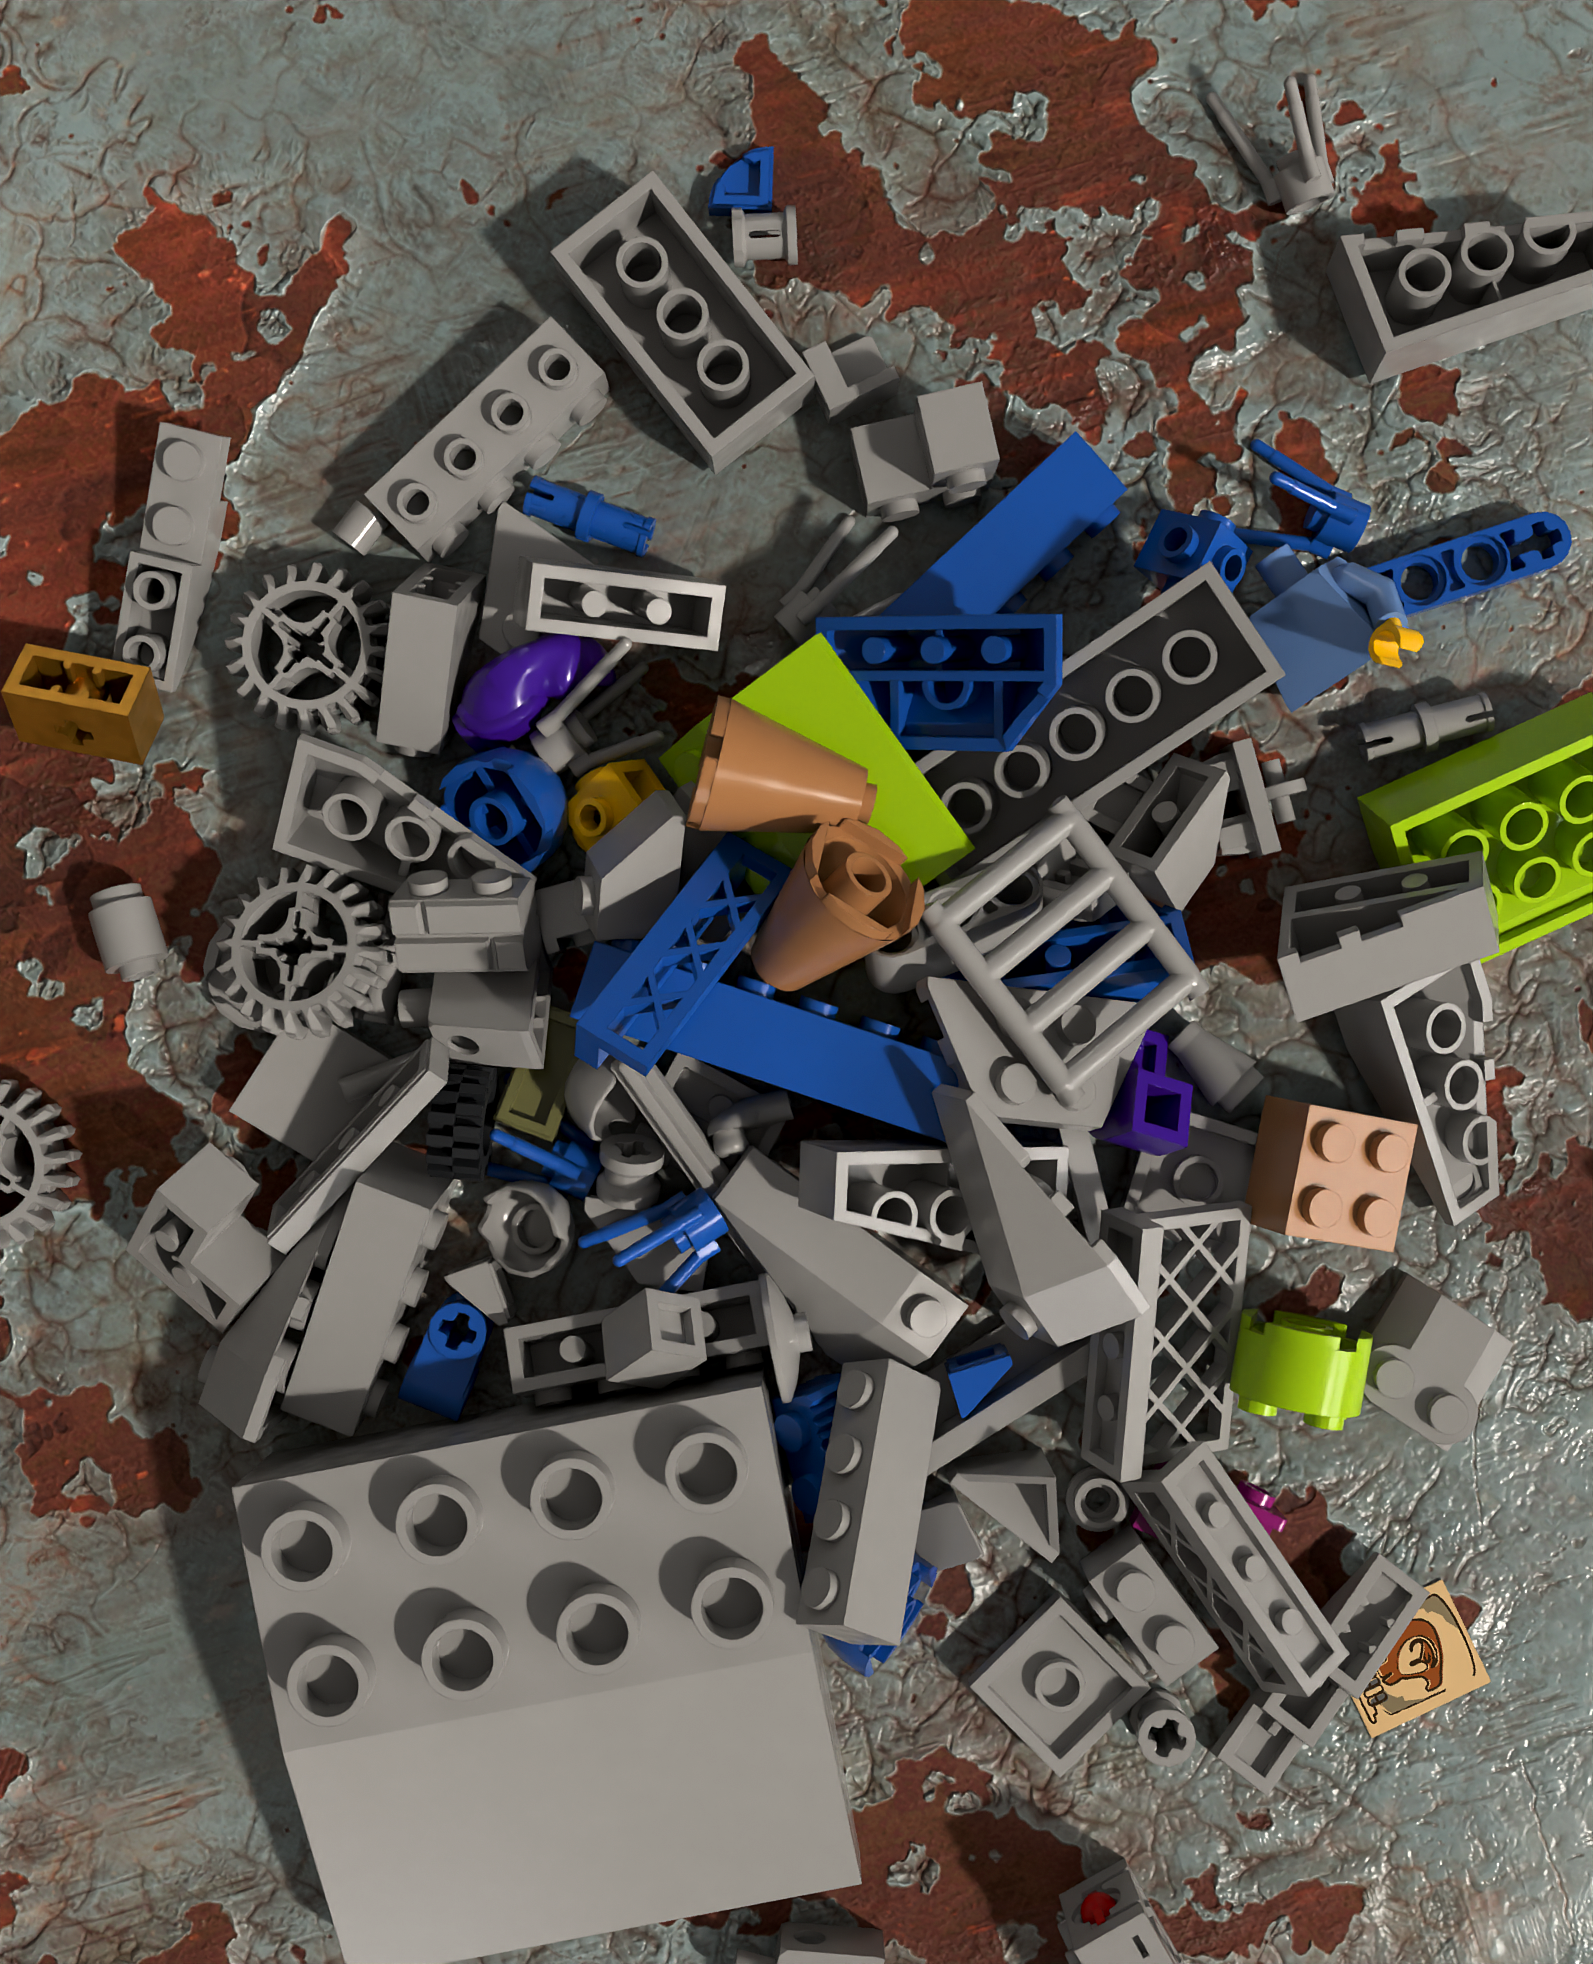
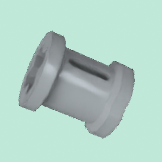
[732,205,798,268]
[1129,1688,1196,1767]

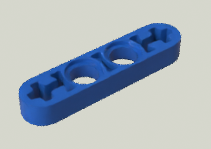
[1368,512,1572,618]

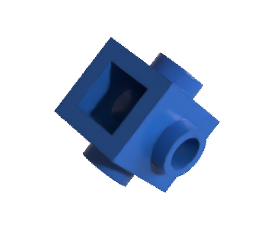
[1134,509,1253,594]

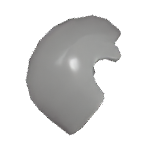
[564,1055,636,1143]
[478,1179,576,1278]

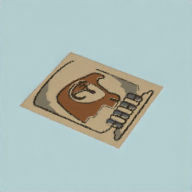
[1351,1579,1491,1738]

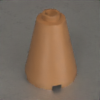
[685,695,877,833]
[751,819,925,991]

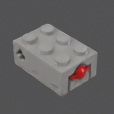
[1057,1858,1184,1964]

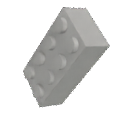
[550,171,815,475]

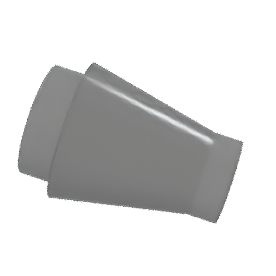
[1168,1020,1264,1114]

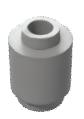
[88,883,169,982]

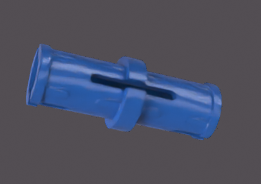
[523,475,656,558]

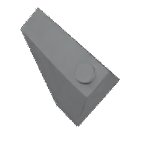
[712,1145,969,1368]

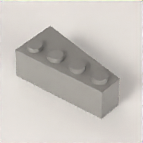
[280,1142,458,1437]

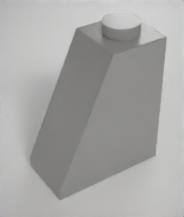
[376,562,486,757]

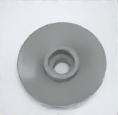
[758,1273,813,1404]

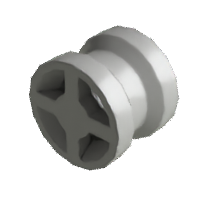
[596,1133,665,1210]

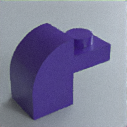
[1088,1029,1193,1156]

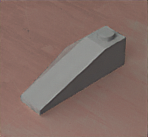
[272,733,537,893]
[1334,959,1499,1226]
[932,1084,1151,1347]
[198,1176,360,1443]

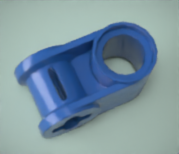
[398,1292,494,1421]

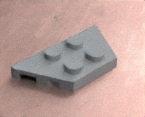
[916,976,1147,1131]

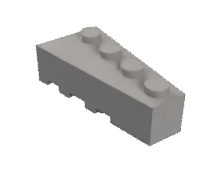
[1326,211,1593,384]
[798,1136,1069,1254]

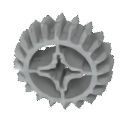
[224,562,390,737]
[215,864,394,1040]
[0,1079,83,1250]

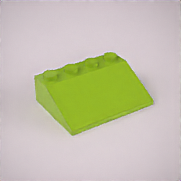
[658,633,976,894]
[1357,692,1593,964]

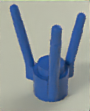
[1233,439,1371,559]
[487,1073,602,1201]
[578,1187,729,1293]

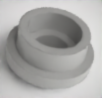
[1065,1466,1130,1532]

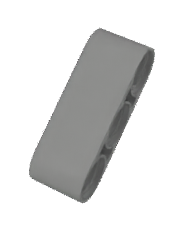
[864,866,1043,994]

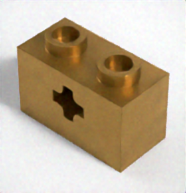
[1,643,164,765]

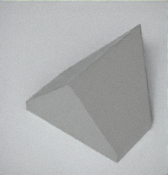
[946,1448,1060,1563]

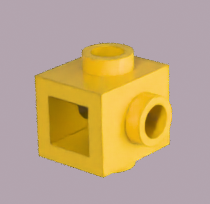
[568,759,665,852]

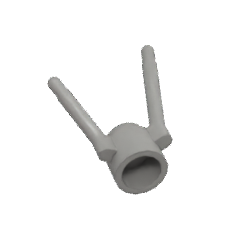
[1206,73,1335,215]
[773,515,901,647]
[529,638,664,778]

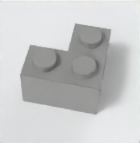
[850,381,1000,522]
[125,1142,288,1334]

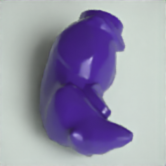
[452,632,616,753]

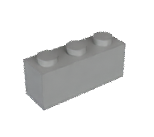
[512,556,726,651]

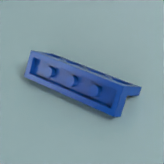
[574,831,792,1077]

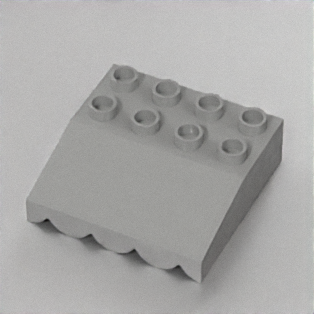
[232,1358,862,1964]

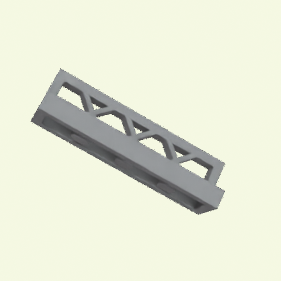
[1121,1441,1349,1697]

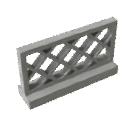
[1081,1201,1252,1483]

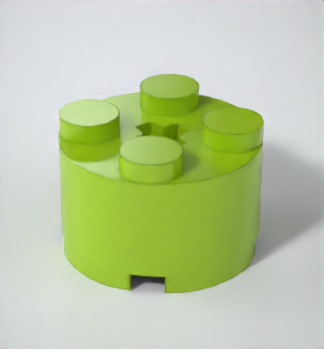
[1229,1309,1373,1431]

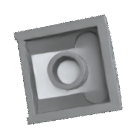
[1363,1272,1513,1452]

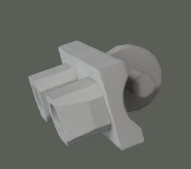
[1203,738,1307,859]

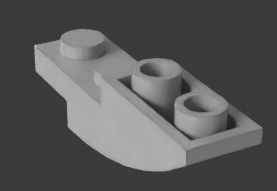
[113,422,231,692]

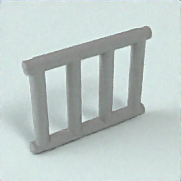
[921,795,1210,1108]

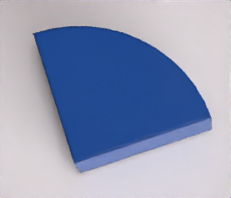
[708,146,774,216]

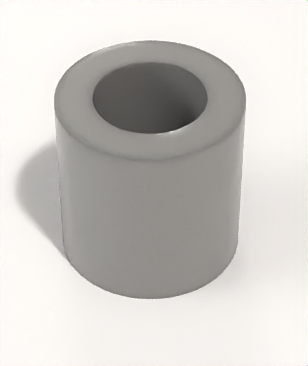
[332,500,388,557]

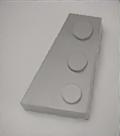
[1277,851,1499,1023]

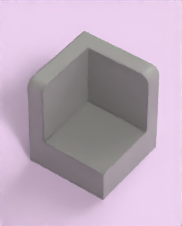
[802,336,900,427]
[602,1288,707,1389]

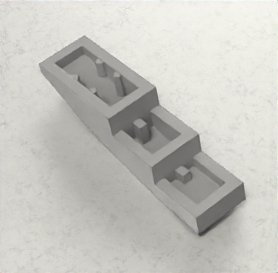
[1210,1552,1430,1796]

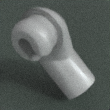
[708,1088,795,1158]

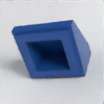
[944,1343,1013,1418]

